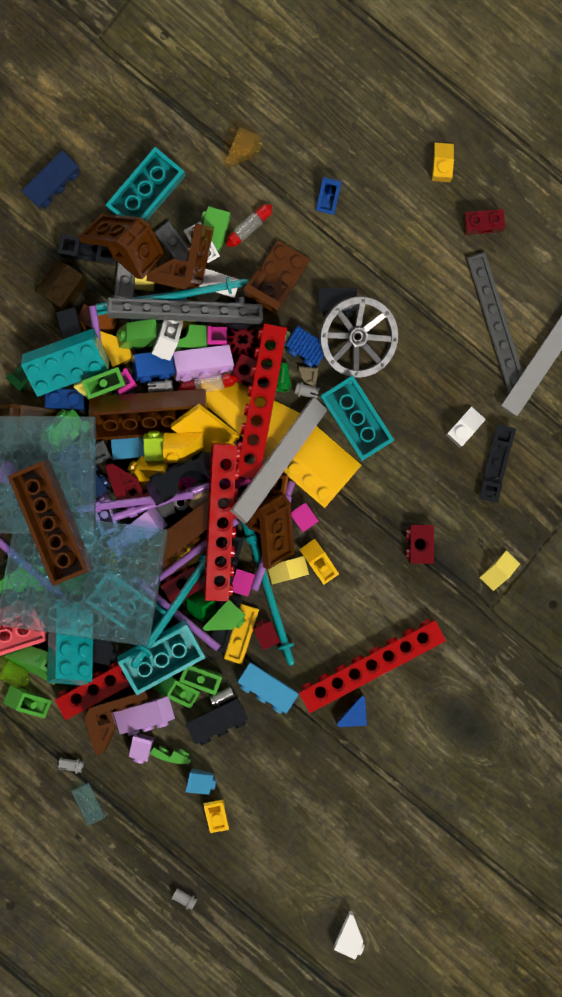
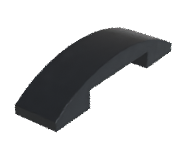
[479,424,516,503]

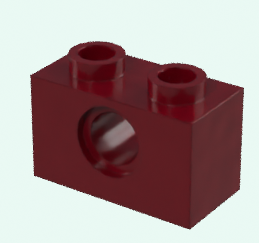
[463,209,505,235]
[406,525,434,564]
[161,565,204,604]

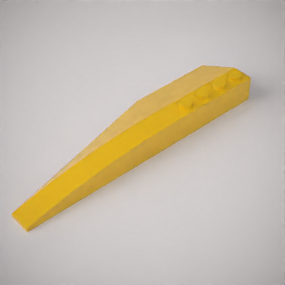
[172,375,362,508]

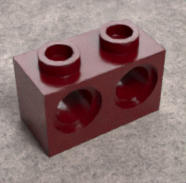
[232,354,271,388]

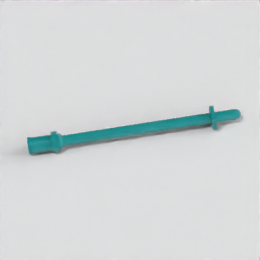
[96,277,249,316]
[240,521,295,666]
[131,543,219,668]

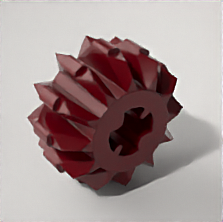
[227,328,259,357]

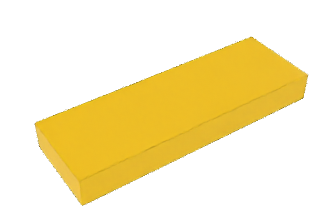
[224,604,259,664]

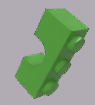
[147,322,208,352]

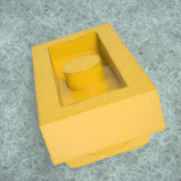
[203,800,229,833]

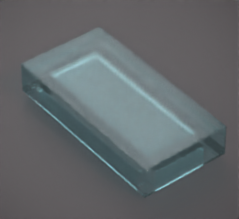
[71,782,106,826]

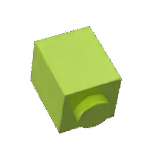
[143,430,164,461]

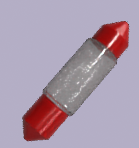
[226,204,272,247]
[177,374,238,392]

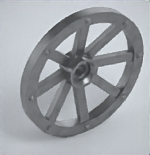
[319,296,398,377]

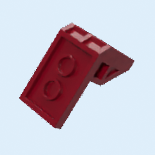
[105,464,184,508]

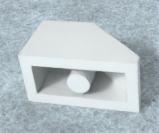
[152,320,183,361]
[446,407,486,448]
[334,911,365,959]

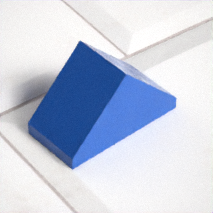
[316,177,342,215]
[336,694,367,727]

